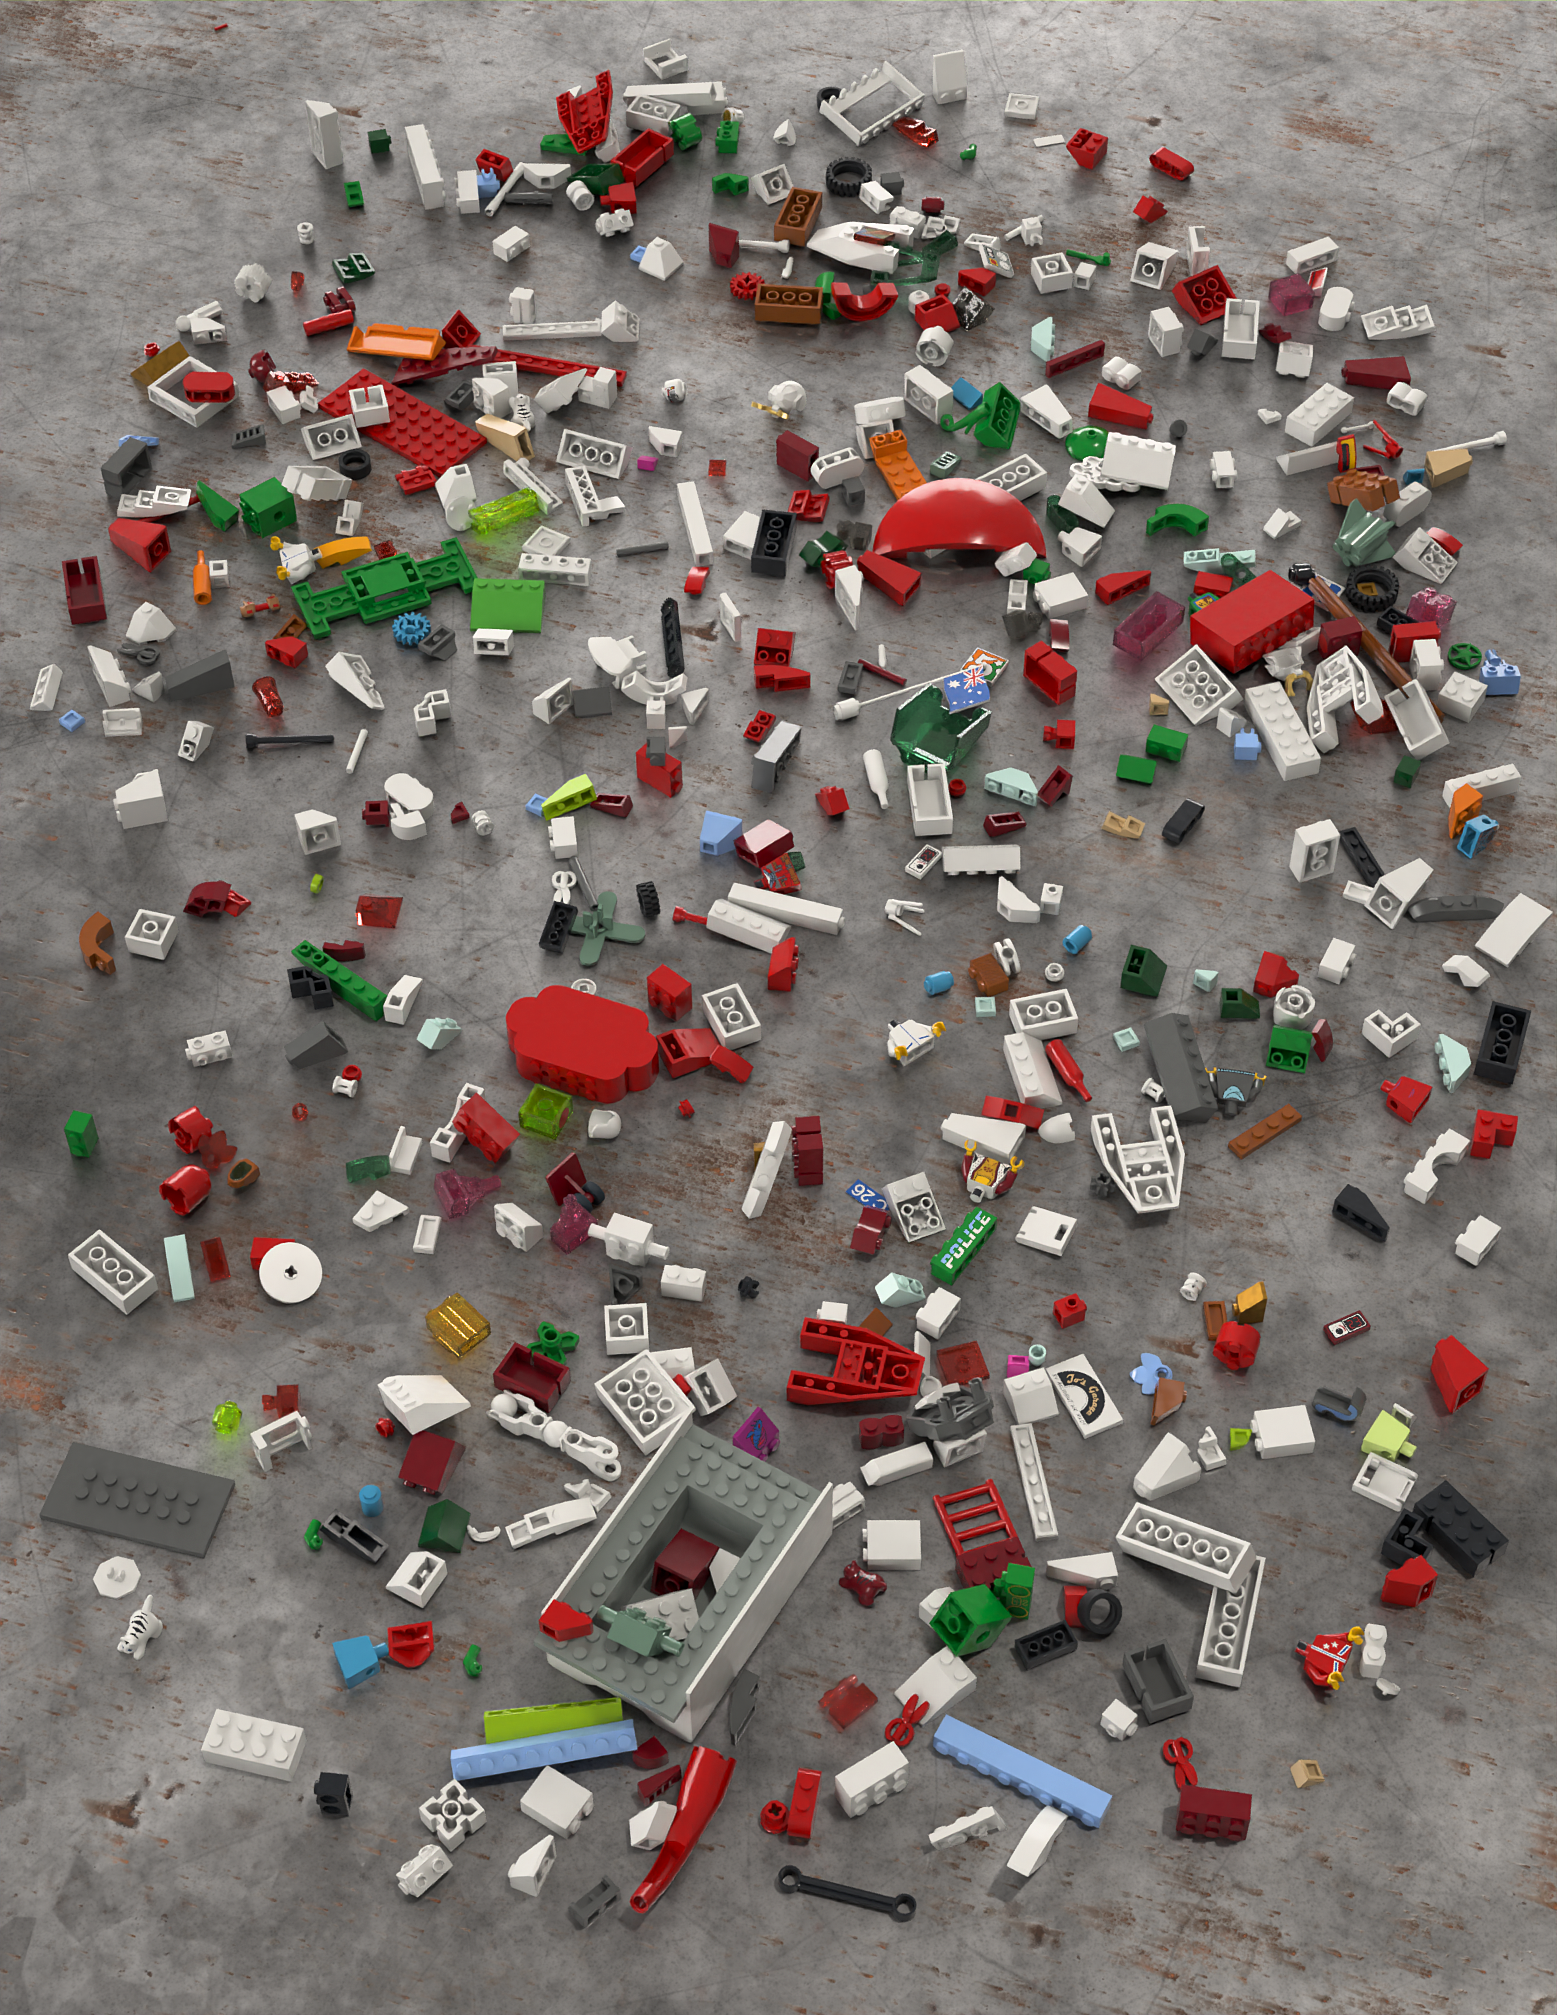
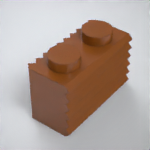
[968,953,1009,997]

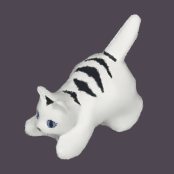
[509,394,535,432]
[117,1595,163,1660]

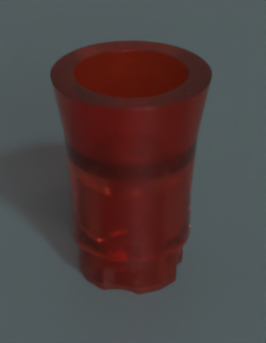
[252,676,284,717]

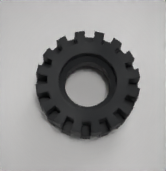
[636,881,661,918]

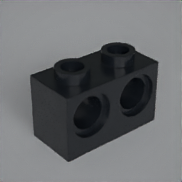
[314,1772,353,1816]

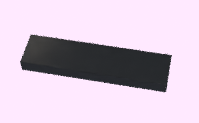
[1338,827,1385,888]

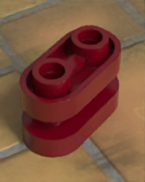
[323,286,356,314]

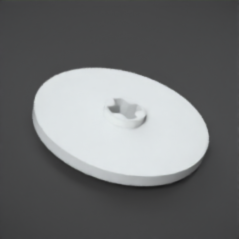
[259,1242,322,1304]

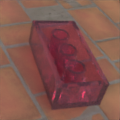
[1113,591,1185,661]

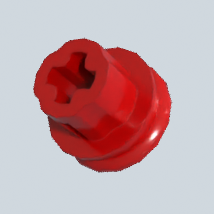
[760,1800,790,1834]

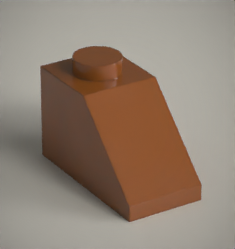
[1150,1377,1187,1425]

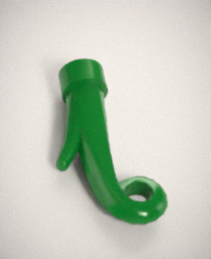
[940,402,992,434]

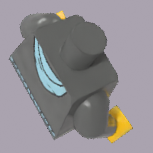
[1205,1067,1266,1116]

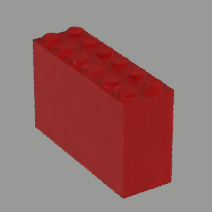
[1190,570,1314,674]

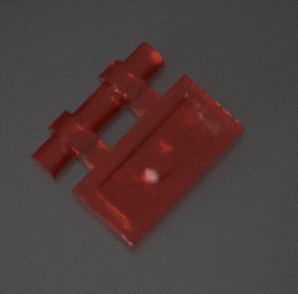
[818,1674,878,1729]

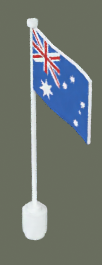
[833,662,990,720]

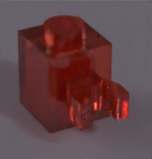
[262,1384,301,1419]

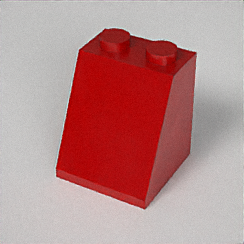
[1430,1335,1489,1414]

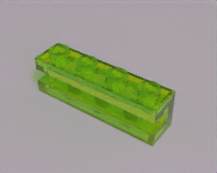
[468,487,540,535]

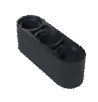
[1162,798,1205,844]

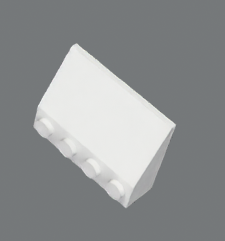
[1100,432,1176,490]
[1155,644,1243,726]
[594,1349,696,1456]
[378,1375,471,1435]

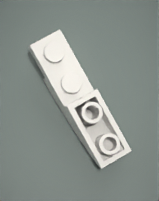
[505,1498,597,1549]

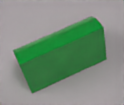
[814,272,834,303]
[1116,754,1158,783]

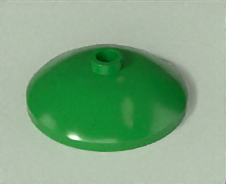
[1065,425,1109,462]

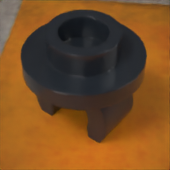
[738,1276,759,1298]

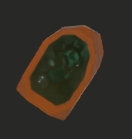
[227,1159,260,1188]

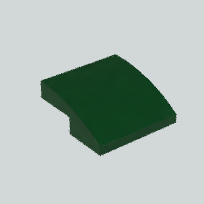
[332,253,375,283]

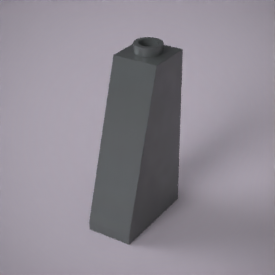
[163,650,235,702]

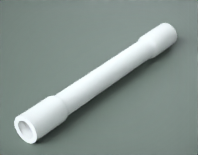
[485,162,524,216]

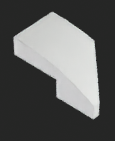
[564,1479,611,1513]

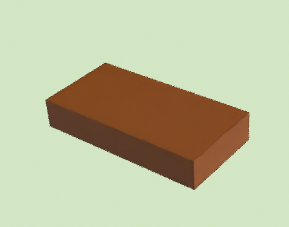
[1203,1301,1228,1341]

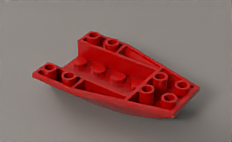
[556,69,613,154]

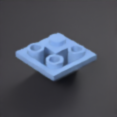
[700,811,743,856]

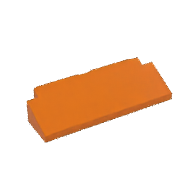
[346,323,446,360]

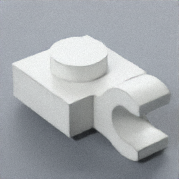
[300,385,318,413]

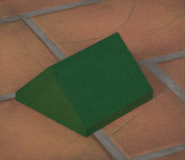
[418,1499,471,1553]

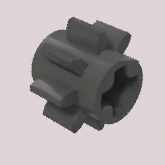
[1090,1171,1115,1197]

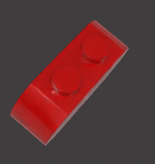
[183,372,235,403]
[787,1767,822,1839]

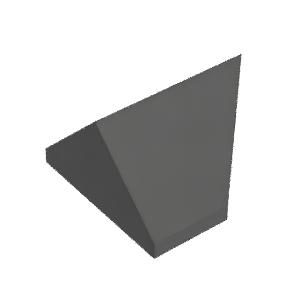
[609,1264,643,1305]

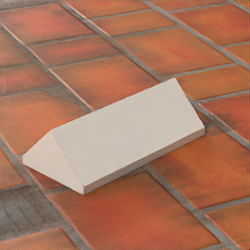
[1276,441,1339,475]

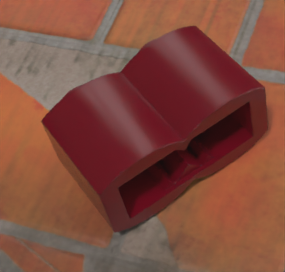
[859,1415,904,1450]

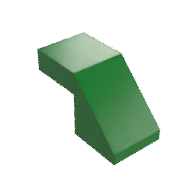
[712,173,749,196]

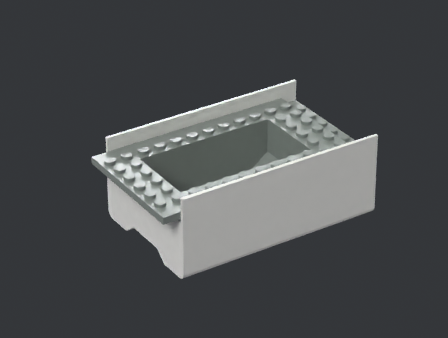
[533,1409,833,1742]

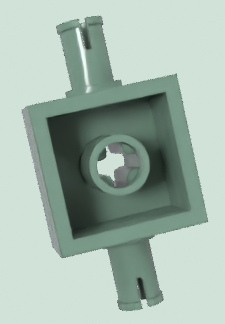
[597,1605,685,1657]

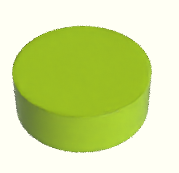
[310,874,324,894]

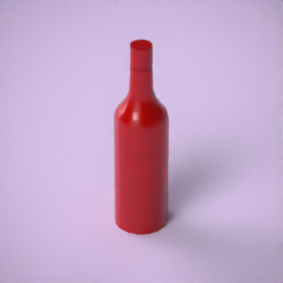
[1045,1039,1092,1102]

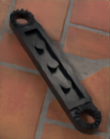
[661,597,685,679]

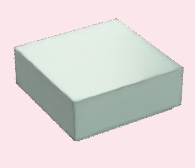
[975,997,996,1017]
[1113,1027,1140,1052]

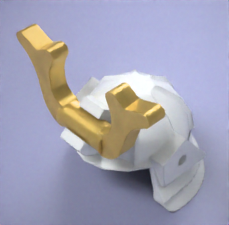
[751,381,806,420]
[1263,646,1313,697]

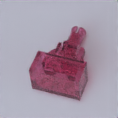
[434,1169,501,1219]
[550,1194,598,1255]

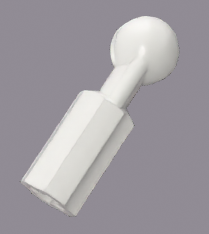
[176,301,222,332]

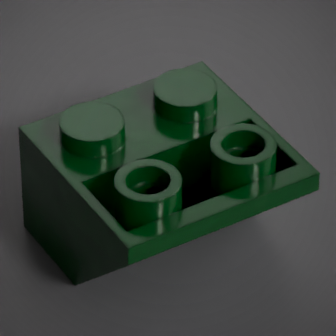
[1120,945,1167,997]

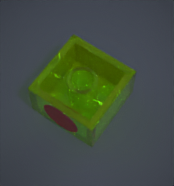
[518,1083,573,1140]

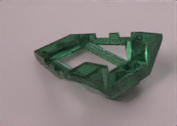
[870,240,941,286]

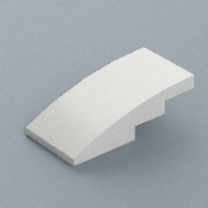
[1361,305,1435,340]
[117,486,191,518]
[1475,893,1553,967]

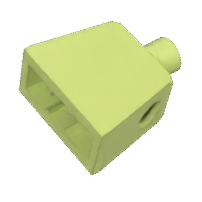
[1361,1410,1417,1462]

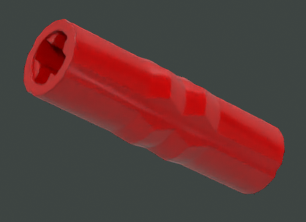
[303,309,354,336]

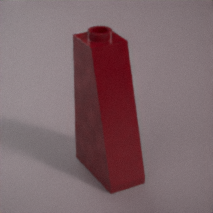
[1341,356,1411,390]

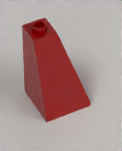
[108,518,171,573]

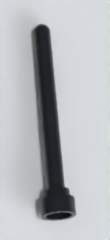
[246,733,334,748]

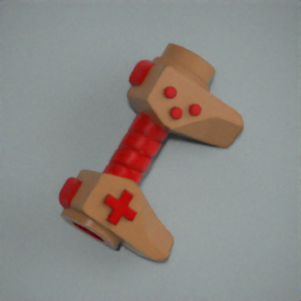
[240,594,281,618]

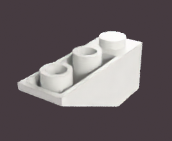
[383,975,423,1025]

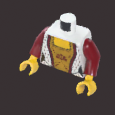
[961,1140,1024,1203]

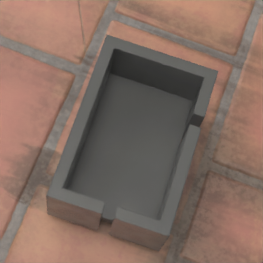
[101,437,152,499]
[1122,1639,1194,1723]

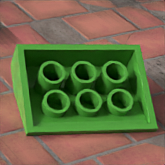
[470,578,546,633]

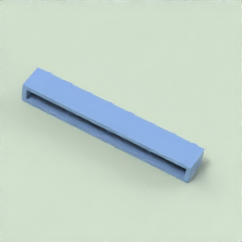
[933,1714,1112,1828]
[450,1719,637,1781]

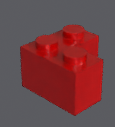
[1470,1109,1518,1159]

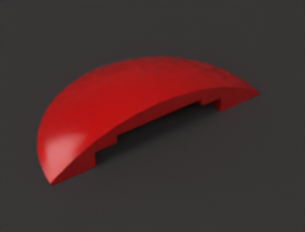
[873,478,1046,558]

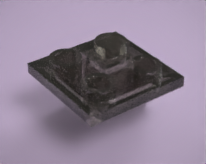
[952,286,995,331]

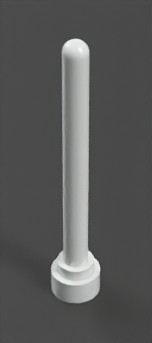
[739,240,789,253]
[1434,431,1507,451]

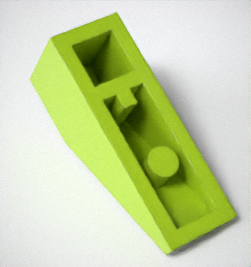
[541,774,597,821]

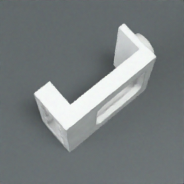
[643,39,688,80]
[1186,226,1210,276]
[250,1411,312,1472]

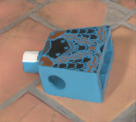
[1457,815,1499,859]

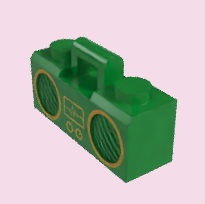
[993,1563,1035,1620]

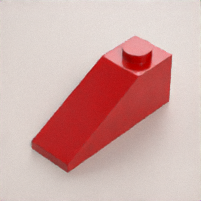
[1095,570,1151,605]

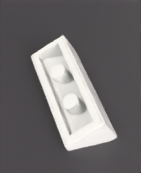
[30,664,63,711]

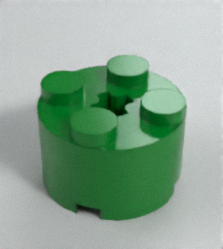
[668,113,702,151]

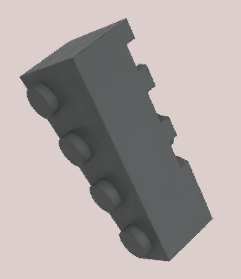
[751,721,801,794]

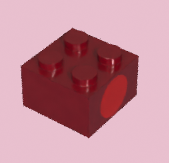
[1317,616,1363,660]

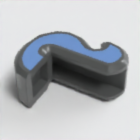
[1312,1386,1367,1422]

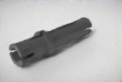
[505,191,553,204]

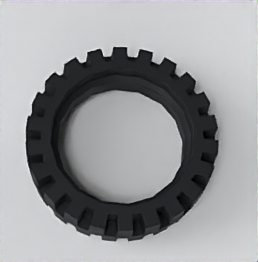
[826,157,872,197]
[1345,565,1399,612]

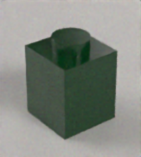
[367,129,392,154]
[1393,755,1421,788]

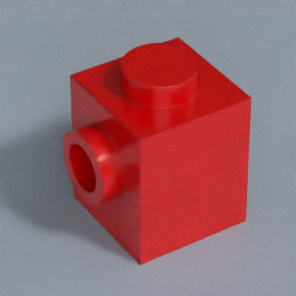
[1053,1293,1087,1329]

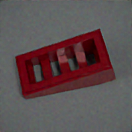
[590,793,633,817]
[983,811,1027,837]
[637,1764,682,1807]

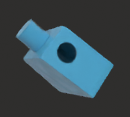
[332,1636,389,1689]

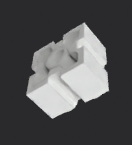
[419,1778,487,1852]

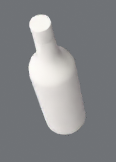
[863,749,889,809]

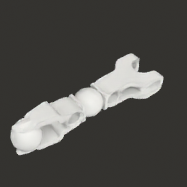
[486,1390,622,1482]

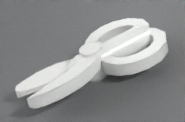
[552,871,577,904]

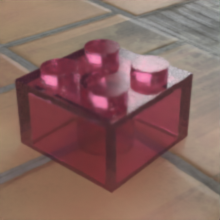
[1268,273,1315,316]
[1405,587,1457,628]

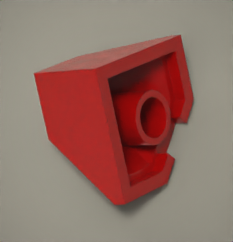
[1253,951,1299,998]

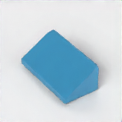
[951,377,983,410]

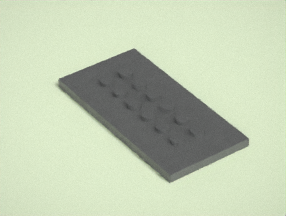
[39,1442,236,1558]

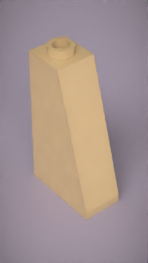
[475,414,535,461]

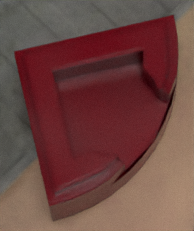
[451,801,470,824]

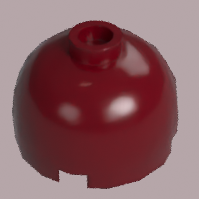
[248,349,279,384]

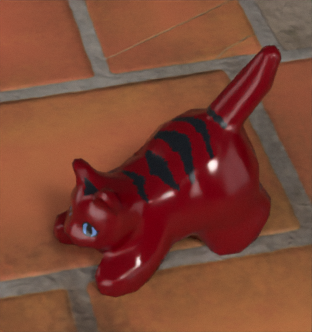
[839,1560,887,1606]

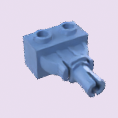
[1479,649,1521,695]

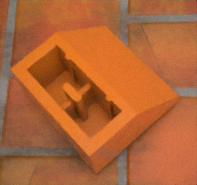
[1448,783,1483,839]

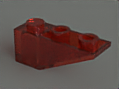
[263,371,319,395]

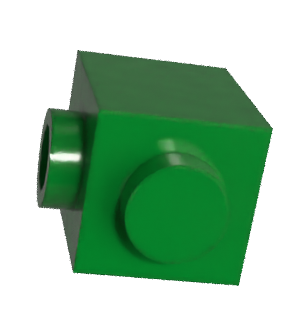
[1023,558,1051,585]

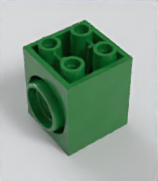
[239,477,297,539]
[929,1584,1012,1657]

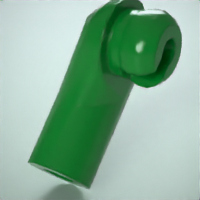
[960,144,977,160]
[304,1519,323,1550]
[463,1644,482,1676]

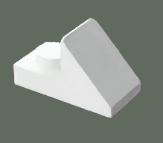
[1263,508,1302,540]

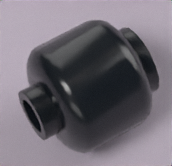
[1288,563,1315,586]

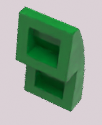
[344,181,364,207]

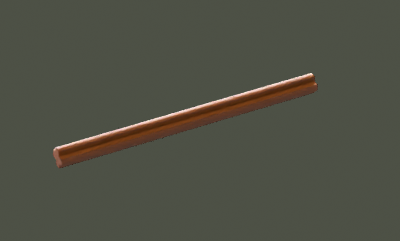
[1307,576,1445,723]

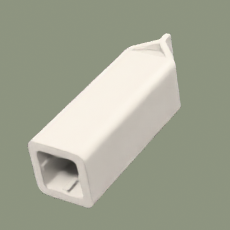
[860,1442,933,1486]

